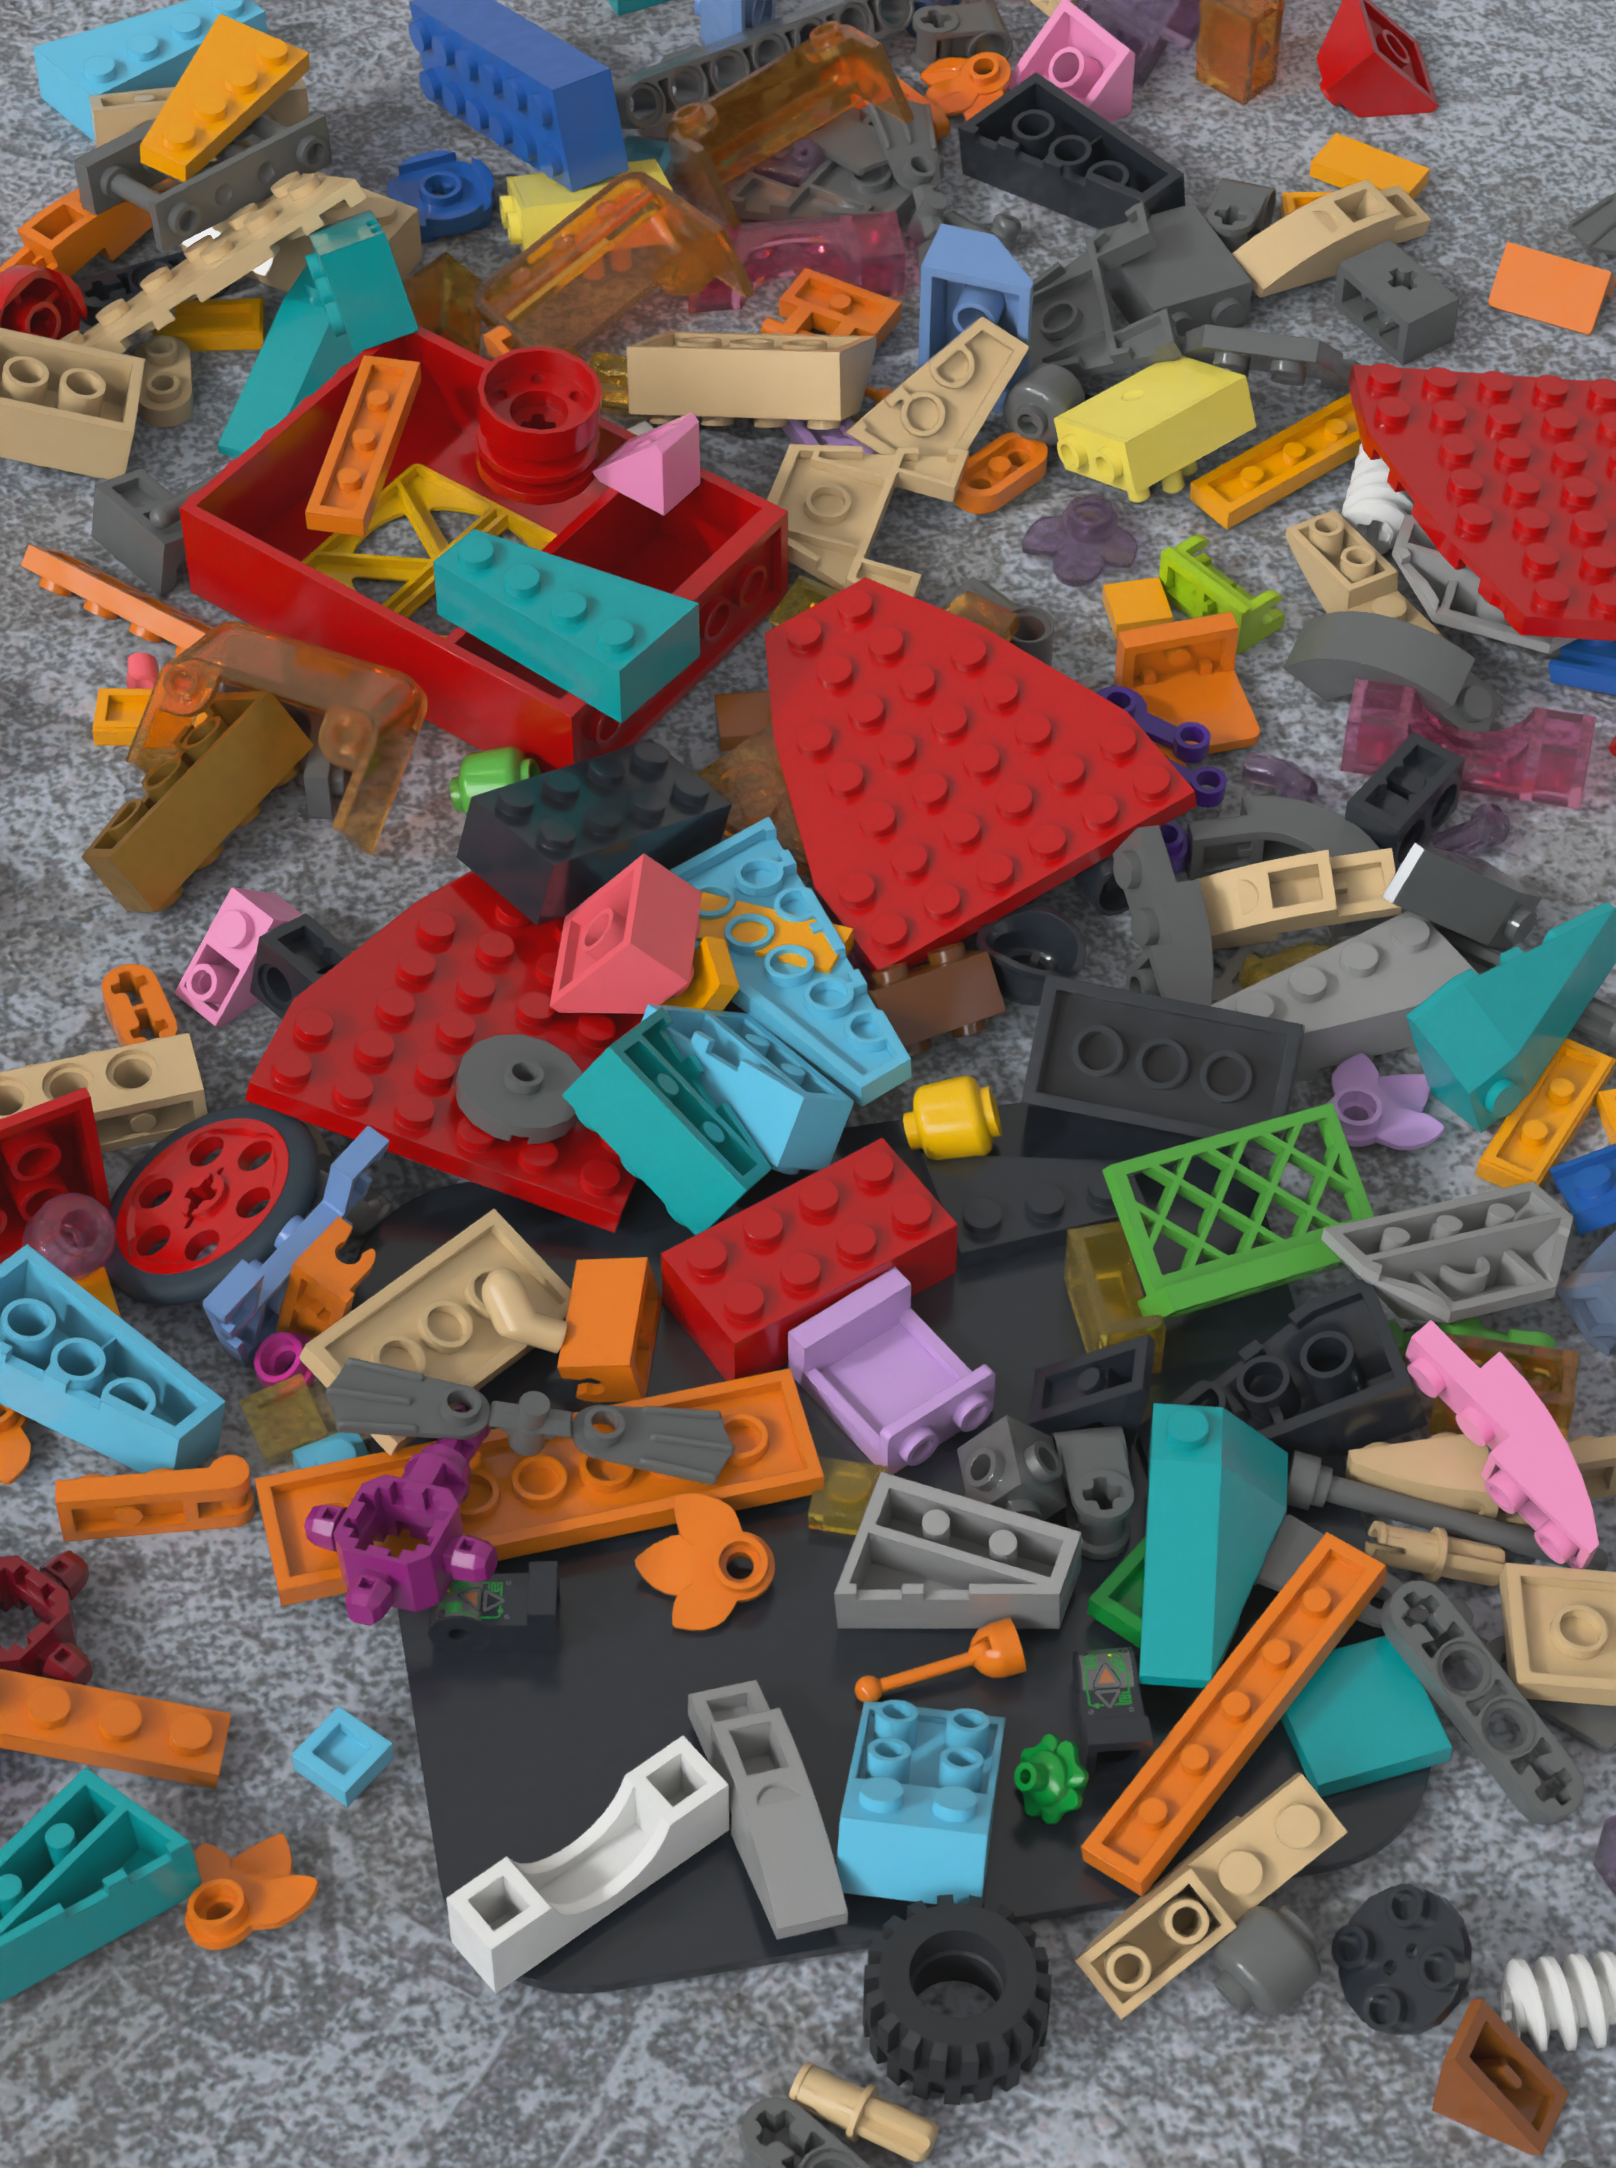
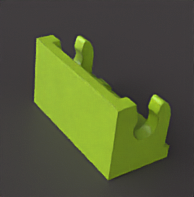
[1159,534,1285,655]

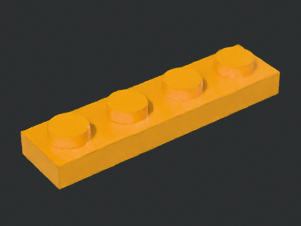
[1189,393,1362,530]

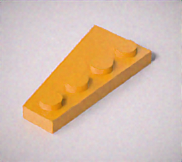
[140,14,309,182]

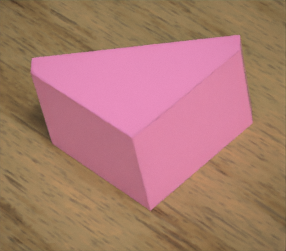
[592,412,700,516]

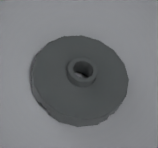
[456,1035,582,1144]

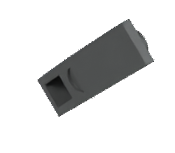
[1113,825,1214,1006]

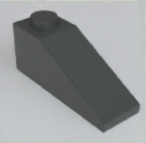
[1382,843,1542,950]

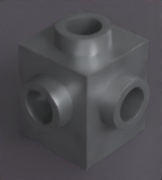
[957,1415,1067,1521]

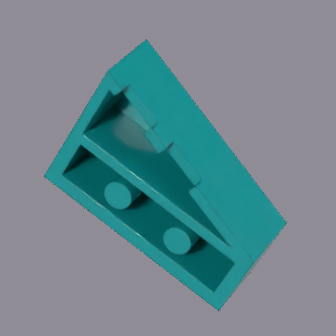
[305,209,419,353]
[562,1006,772,1235]
[0,1767,202,2003]

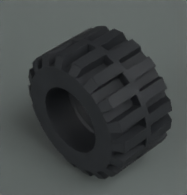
[863,1894,1052,2105]

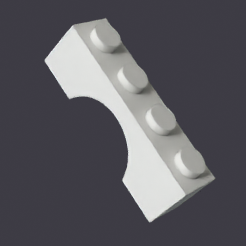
[446,1736,729,1994]

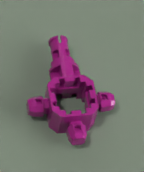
[304,1405,498,1626]

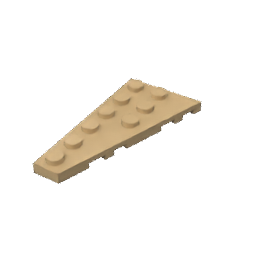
[60,171,367,353]

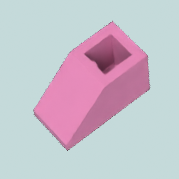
[174,887,303,1027]

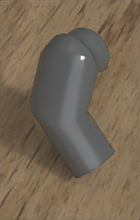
[943,211,1022,251]

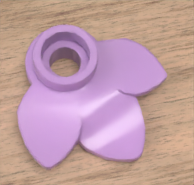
[1327,1053,1444,1150]

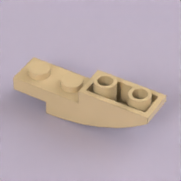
[1232,180,1431,298]
[1286,509,1449,641]
[1195,848,1402,950]
[1345,1432,1616,1530]
[1074,1772,1347,2020]

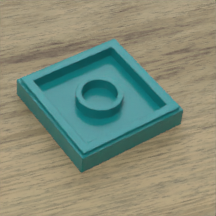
[1281,1635,1452,1797]

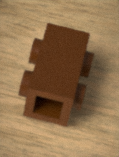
[867,942,1006,1056]

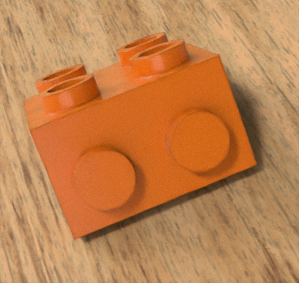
[1114,612,1260,754]

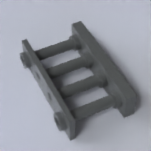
[73,112,333,253]

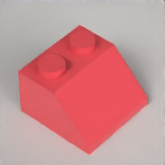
[550,854,702,1014]

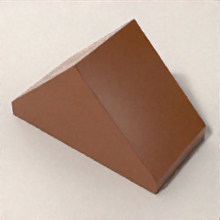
[1432,1999,1569,2155]

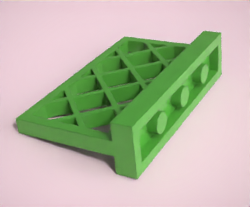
[1102,1102,1374,1326]

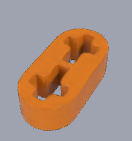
[101,964,179,1047]

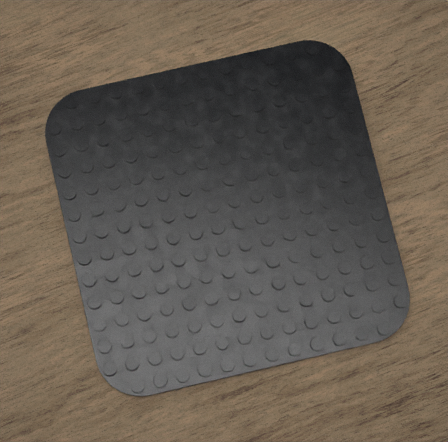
[351,1102,1431,1994]

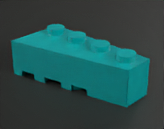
[433,529,700,724]

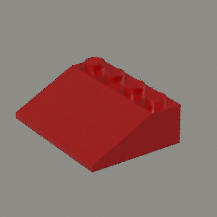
[0,1087,111,1263]

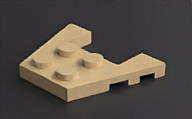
[767,444,969,598]

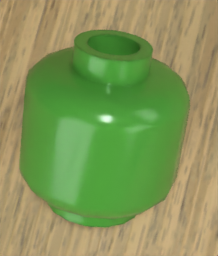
[450,746,541,816]

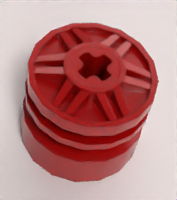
[475,346,602,506]

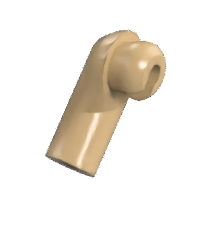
[481,1268,567,1354]

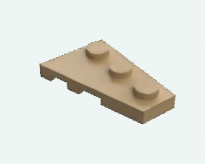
[843,316,1030,456]

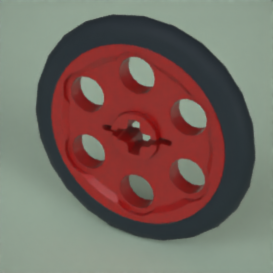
[99,1105,320,1306]

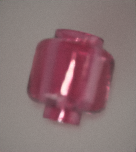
[22,1193,116,1281]

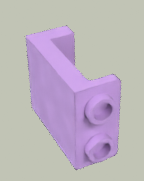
[788,1267,996,1475]

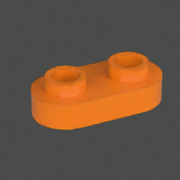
[953,431,1048,514]

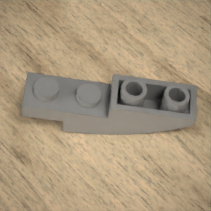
[688,1680,848,1939]

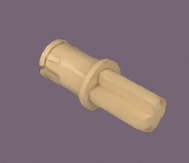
[1365,1521,1505,1587]
[788,2061,939,2162]

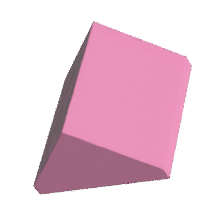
[1008,0,1135,123]

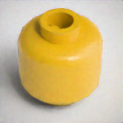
[903,1075,1002,1160]

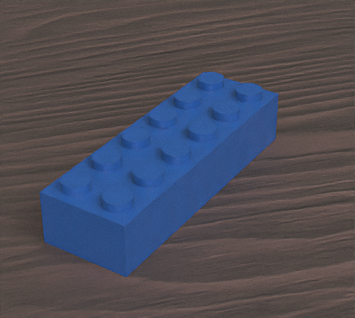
[409,0,629,192]

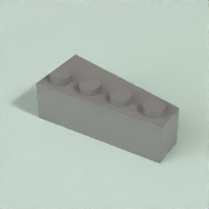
[1210,911,1477,1083]

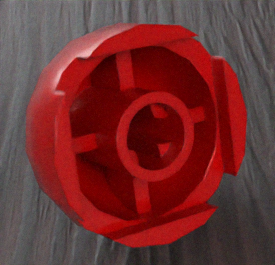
[0,264,87,340]

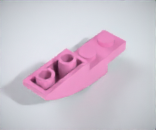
[1403,1320,1599,1569]

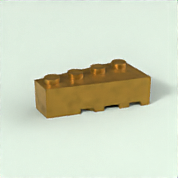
[81,691,314,912]

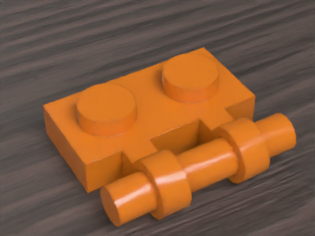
[760,267,901,350]

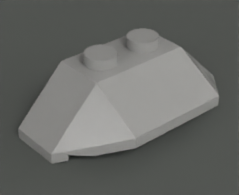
[1392,514,1576,654]
[1321,1181,1574,1323]

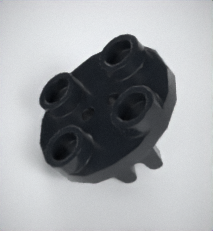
[1331,1883,1472,2035]

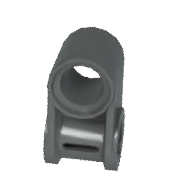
[910,1,1013,74]
[1206,178,1276,254]
[1051,1426,1134,1560]

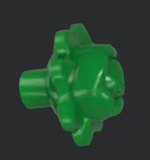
[1014,1734,1089,1824]

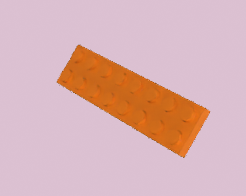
[254,1368,824,1607]

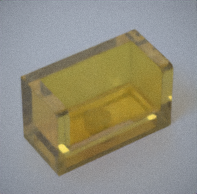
[1064,1221,1166,1374]

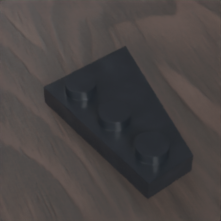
[921,1154,1148,1269]

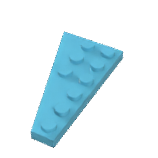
[669,816,912,1107]

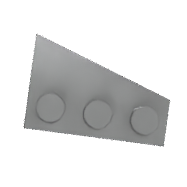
[834,1472,1081,1629]

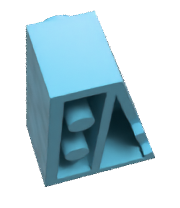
[641,1004,854,1174]

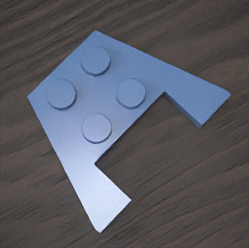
[203,1126,389,1368]

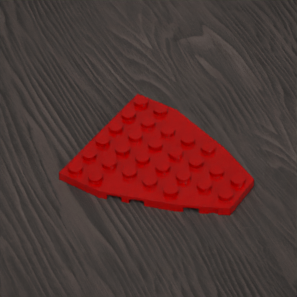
[1348,363,1616,641]
[764,577,1196,972]
[245,870,644,1233]

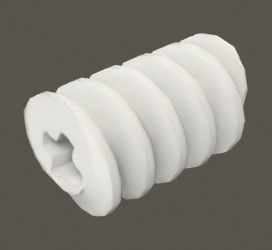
[1341,444,1414,555]
[1500,1951,1616,2054]

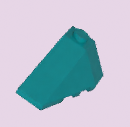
[218,265,362,458]
[1406,902,1616,1133]
[1139,1403,1288,1688]

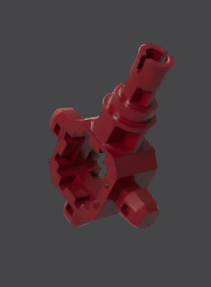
[0,1550,93,1685]

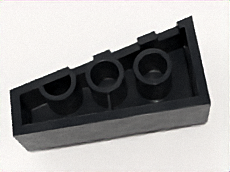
[958,72,1185,230]

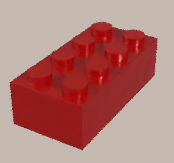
[661,1138,958,1381]

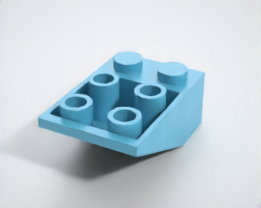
[836,1700,1006,1904]

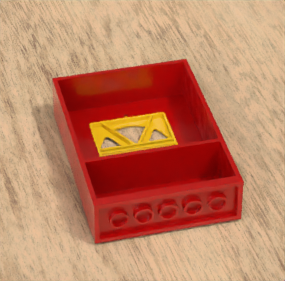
[179,325,788,774]

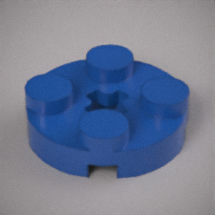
[387,151,495,243]

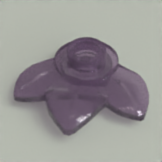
[1022,494,1138,587]

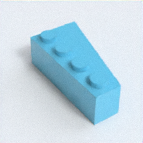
[33,0,268,142]
[0,1244,226,1473]

